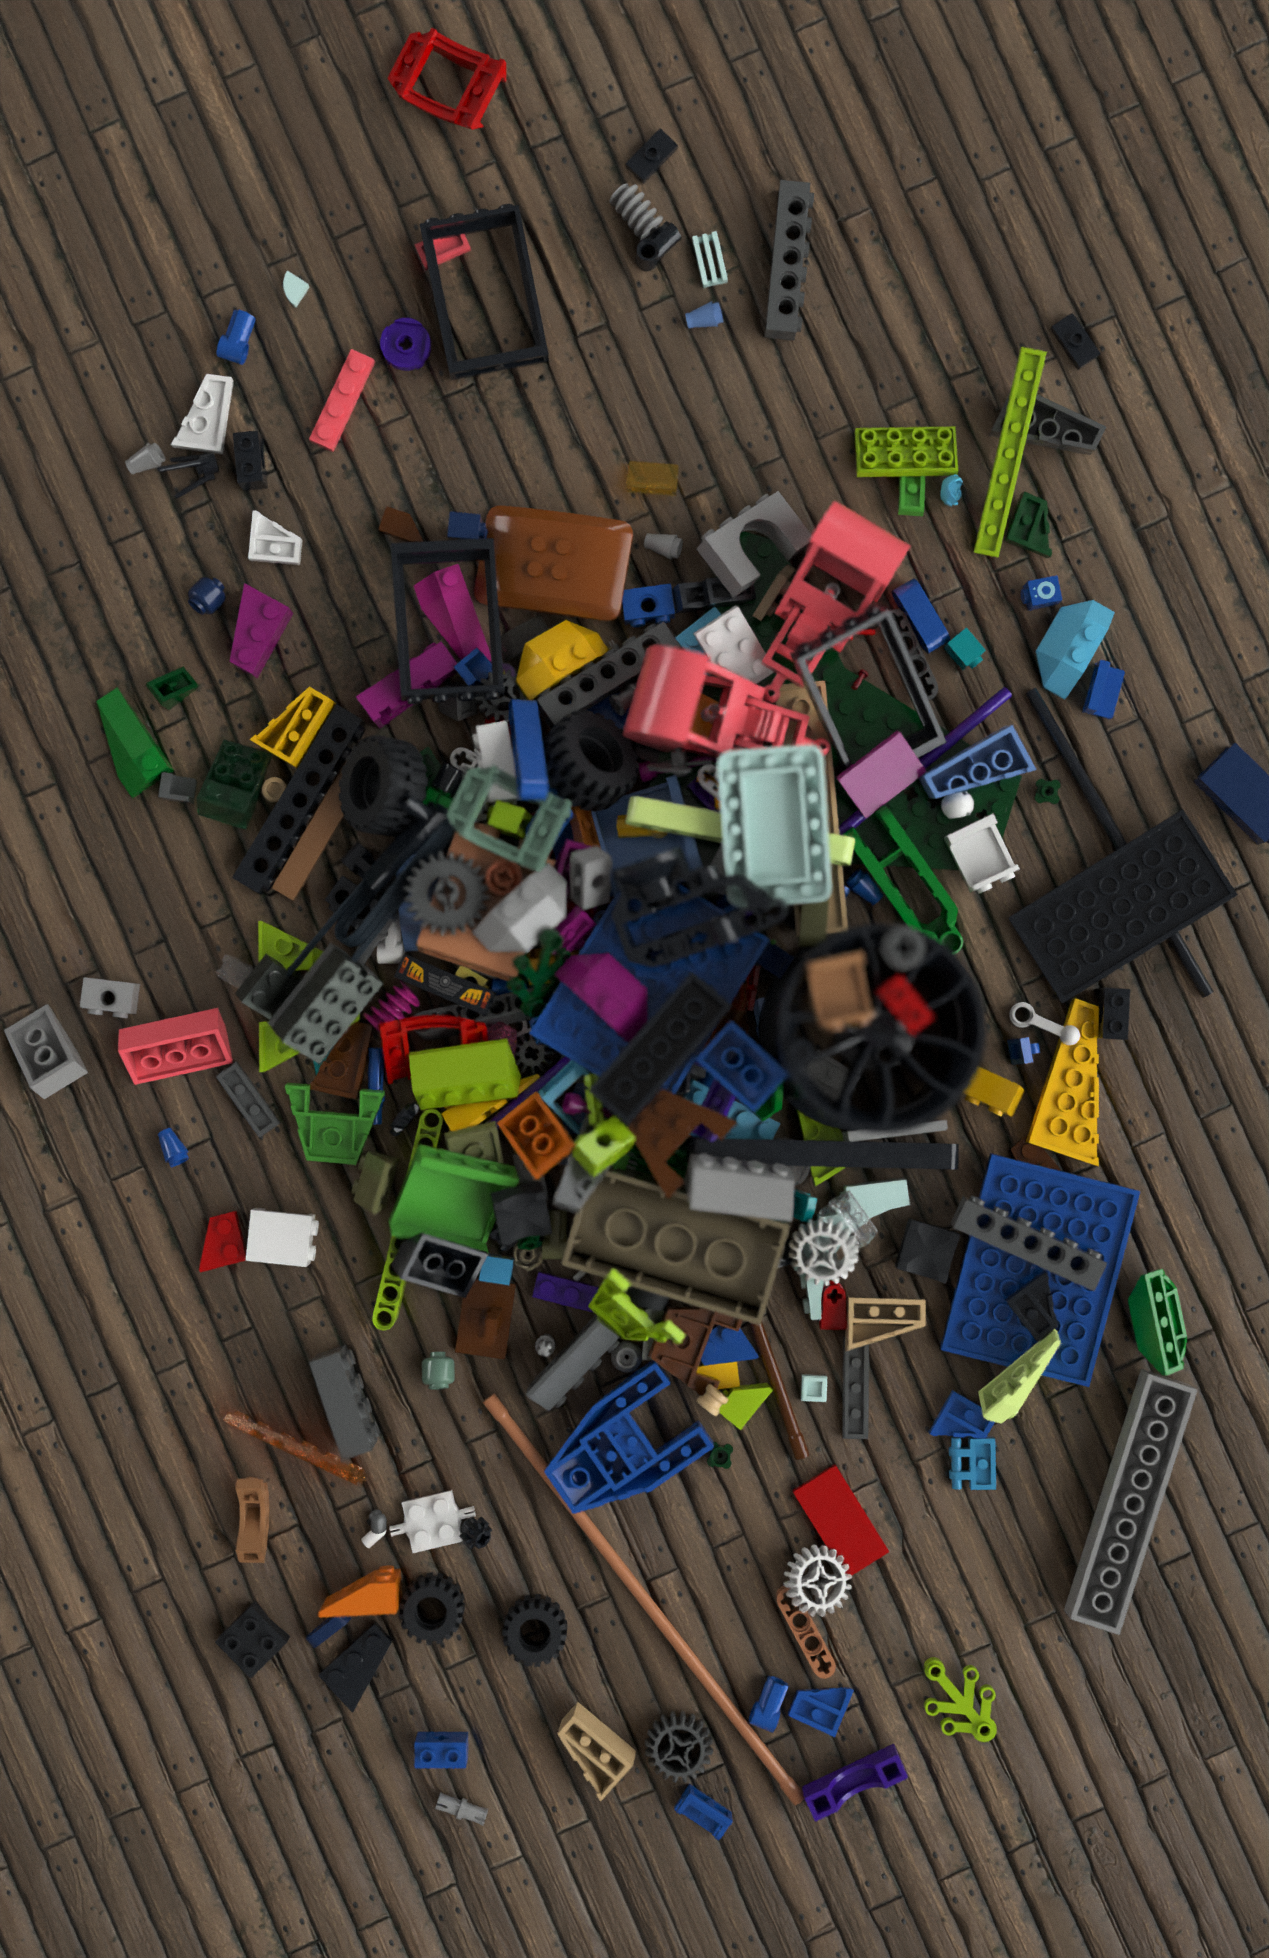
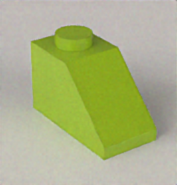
[719,1383,773,1430]

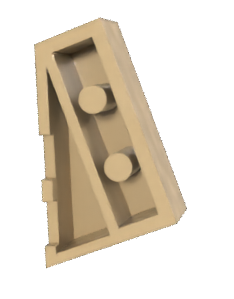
[558,1702,636,1802]

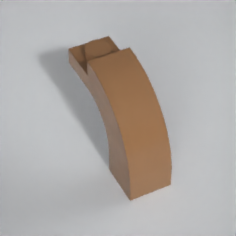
[235,1477,269,1563]

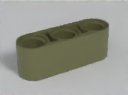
[799,898,829,948]

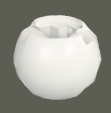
[941,791,974,819]

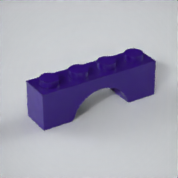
[802,1744,908,1822]

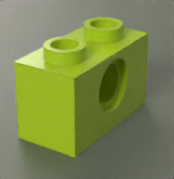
[573,1115,636,1177]

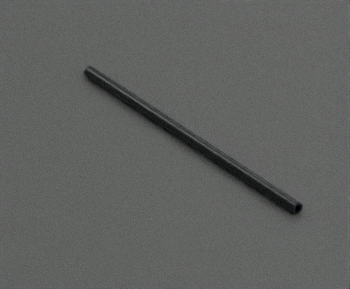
[1025,687,1214,998]

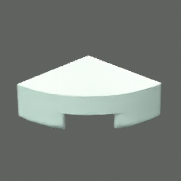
[283,271,309,308]

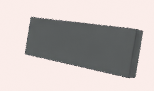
[215,1062,281,1138]

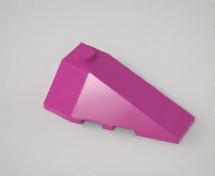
[414,564,492,663]

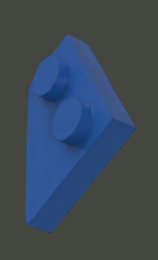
[701,1325,759,1366]
[929,1390,995,1439]
[787,1687,854,1737]

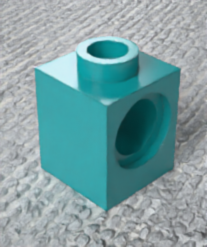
[944,627,986,671]

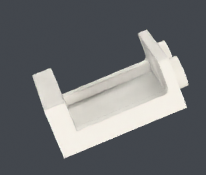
[944,814,1019,894]
[245,1208,319,1267]

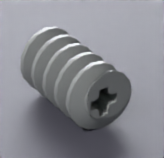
[609,183,663,241]

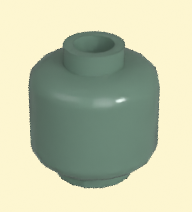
[422,1352,455,1390]

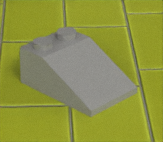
[4,1004,88,1099]

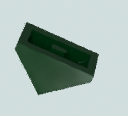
[146,666,199,710]

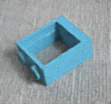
[538,1060,607,1135]

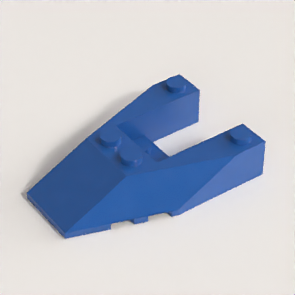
[544,1360,714,1514]

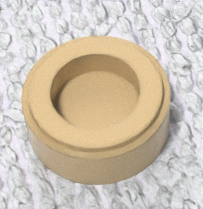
[262,777,287,803]

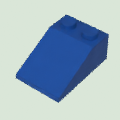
[695,1020,788,1113]

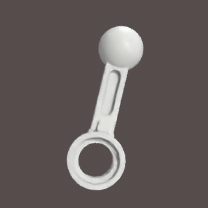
[1009,1002,1080,1045]

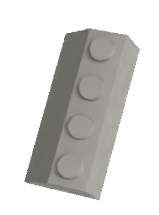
[684,1154,794,1221]

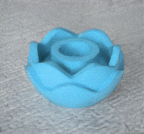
[940,474,963,507]

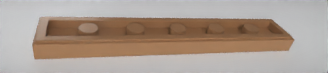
[272,763,345,901]

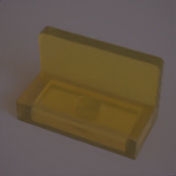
[626,461,678,496]

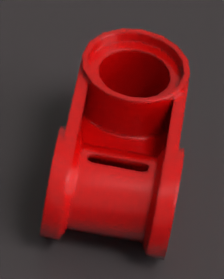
[819,1280,847,1330]

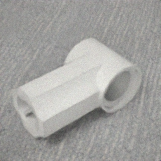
[377,914,405,964]

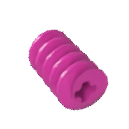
[363,980,420,1031]

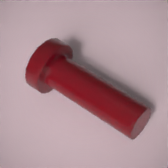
[851,669,868,690]

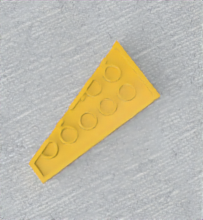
[1026,998,1099,1166]

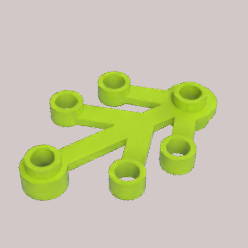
[923,1657,997,1742]

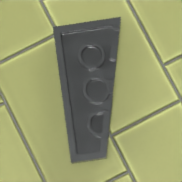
[553,1113,628,1214]

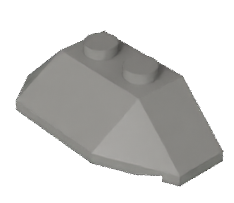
[472,863,566,952]

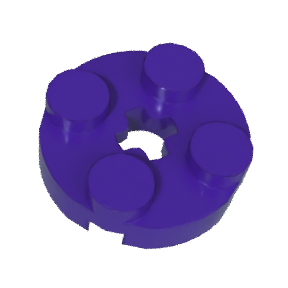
[380,318,431,371]

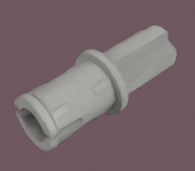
[535,1334,555,1357]

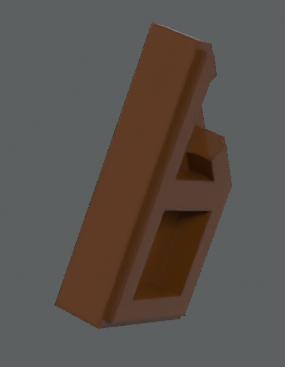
[378,506,424,542]

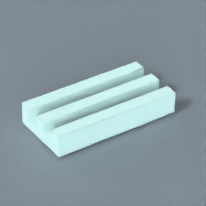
[692,231,728,288]

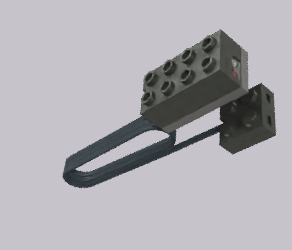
[235,804,456,1064]

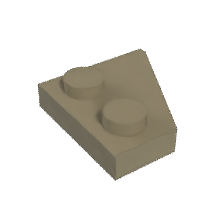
[753,565,796,621]

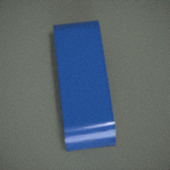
[891,578,950,654]

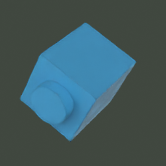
[478,1253,514,1285]

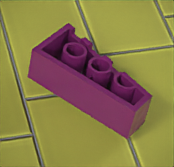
[356,642,458,729]

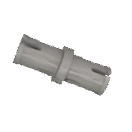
[435,1792,488,1826]

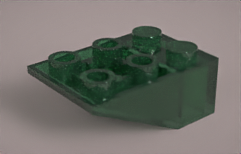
[196,739,272,830]

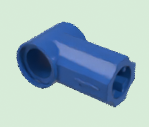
[217,310,256,365]
[748,1676,789,1733]

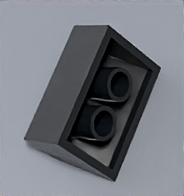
[391,1232,488,1298]

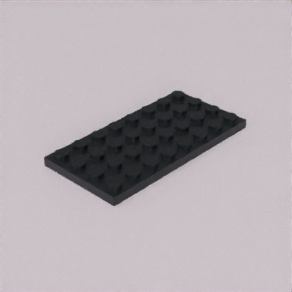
[1008,809,1238,1003]

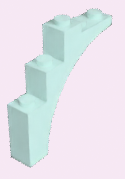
[793,1178,910,1320]

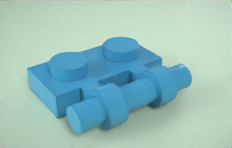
[949,1437,996,1490]

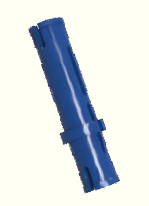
[368,1047,385,1125]

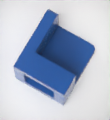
[454,648,492,686]

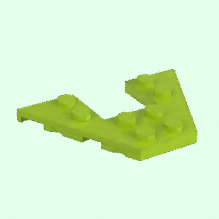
[258,921,360,1072]

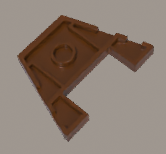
[627,1089,737,1199]
[649,1307,743,1396]

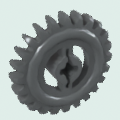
[404,851,490,936]

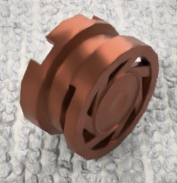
[485,859,522,898]

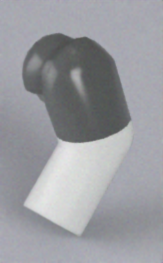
[361,1509,387,1548]

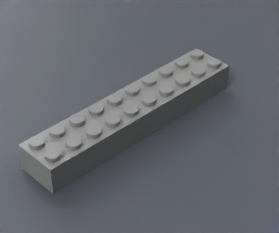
[1064,1369,1197,1635]

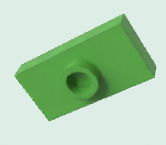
[898,476,925,516]

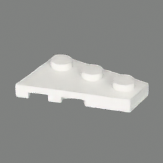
[171,374,233,454]

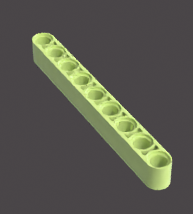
[625,796,855,866]

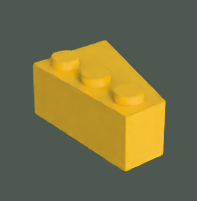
[964,1067,1025,1118]

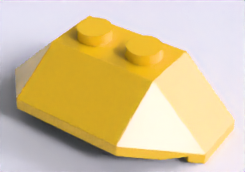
[515,620,609,700]

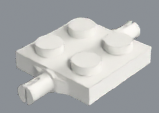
[389,1490,476,1553]

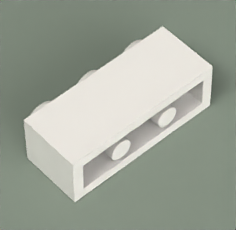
[473,721,520,805]

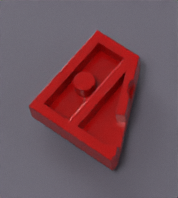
[199,1210,247,1273]

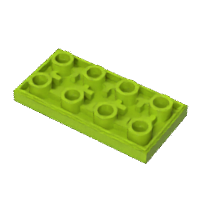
[854,426,958,477]

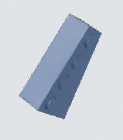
[918,725,1036,798]

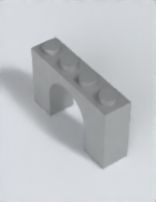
[697,491,812,598]

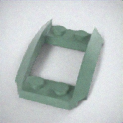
[446,765,572,872]

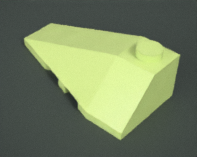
[978,1329,1061,1424]

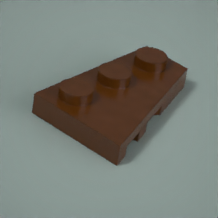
[310,1022,374,1100]

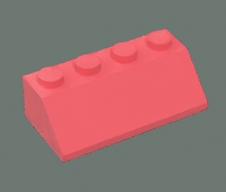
[118,1008,233,1085]

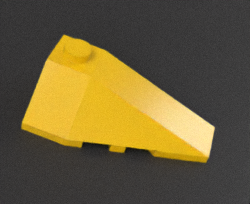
[441,1073,541,1131]

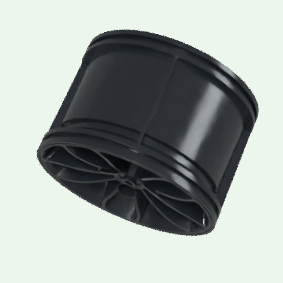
[758,923,986,1133]

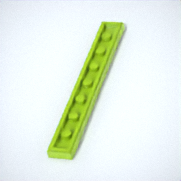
[973,347,1047,558]

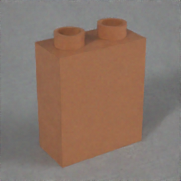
[416,822,555,981]

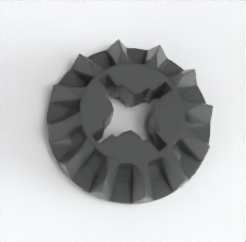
[881,926,925,970]

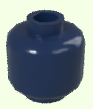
[188,577,226,615]

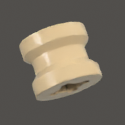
[696,1384,729,1416]

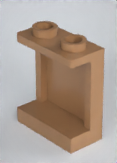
[805,952,875,1032]

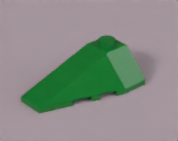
[97,687,174,798]

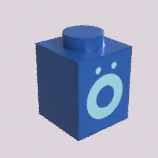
[1021,575,1062,611]

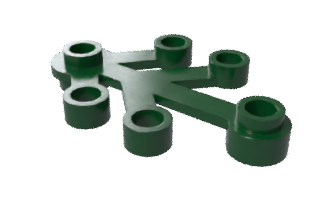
[507,929,572,1018]

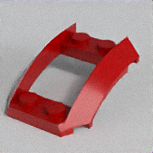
[387,28,506,130]
[377,1015,488,1085]

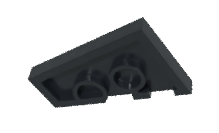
[318,1621,393,1713]

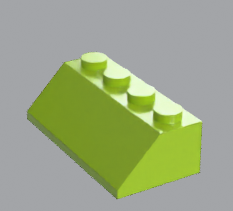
[409,1039,521,1110]

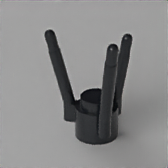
[157,452,220,499]

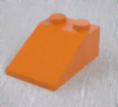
[497,1091,575,1180]
[319,1565,402,1617]

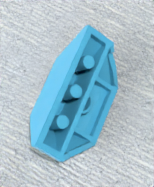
[1035,600,1115,700]

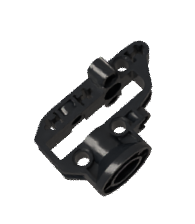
[612,847,789,967]

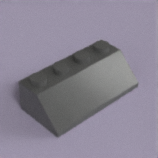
[526,1315,620,1411]

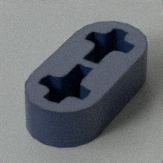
[305,1616,351,1648]

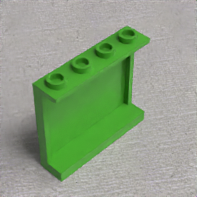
[388,1144,519,1253]

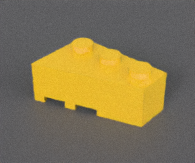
[250,686,336,768]

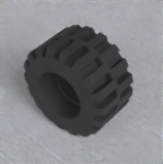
[399,1572,465,1645]
[502,1594,567,1667]

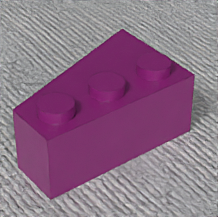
[229,583,294,679]

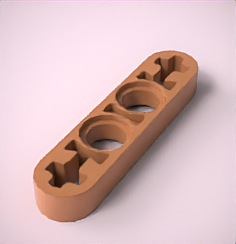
[776,1585,836,1679]

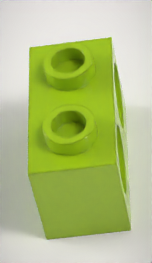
[487,800,533,840]

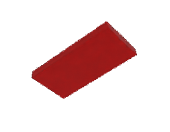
[792,1464,889,1576]

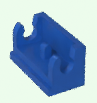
[674,1784,733,1841]

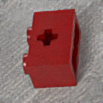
[874,974,934,1035]

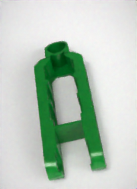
[843,805,963,954]

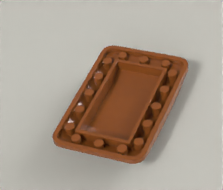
[474,505,633,621]

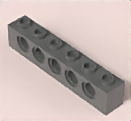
[764,180,814,341]
[537,622,681,729]
[950,1195,1107,1291]

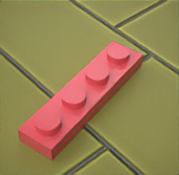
[309,349,375,452]

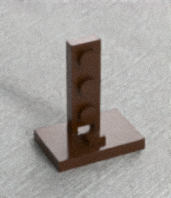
[455,1277,516,1360]

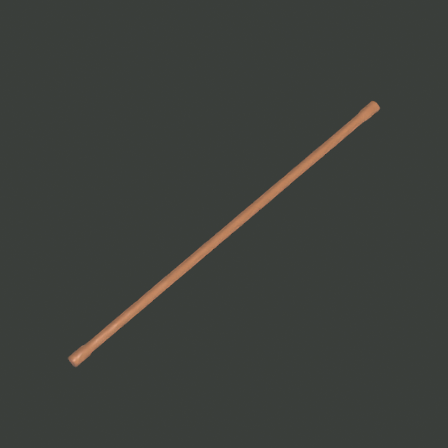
[482,1393,804,1805]

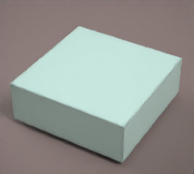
[800,1374,827,1402]

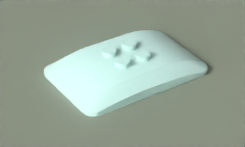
[717,744,832,907]

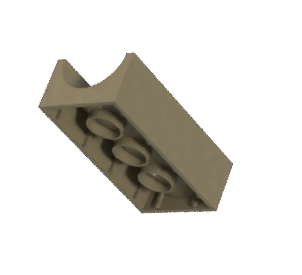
[561,1168,790,1325]

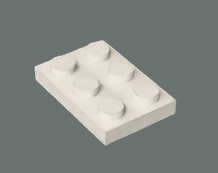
[693,605,773,684]

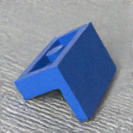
[1082,660,1125,719]

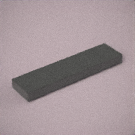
[842,1336,869,1439]

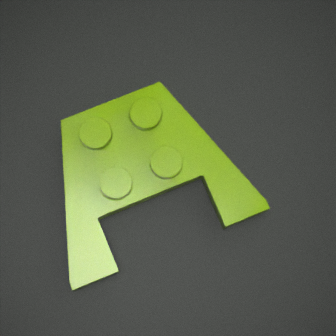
[588,1268,685,1344]

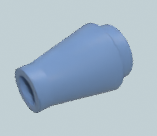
[685,301,723,329]

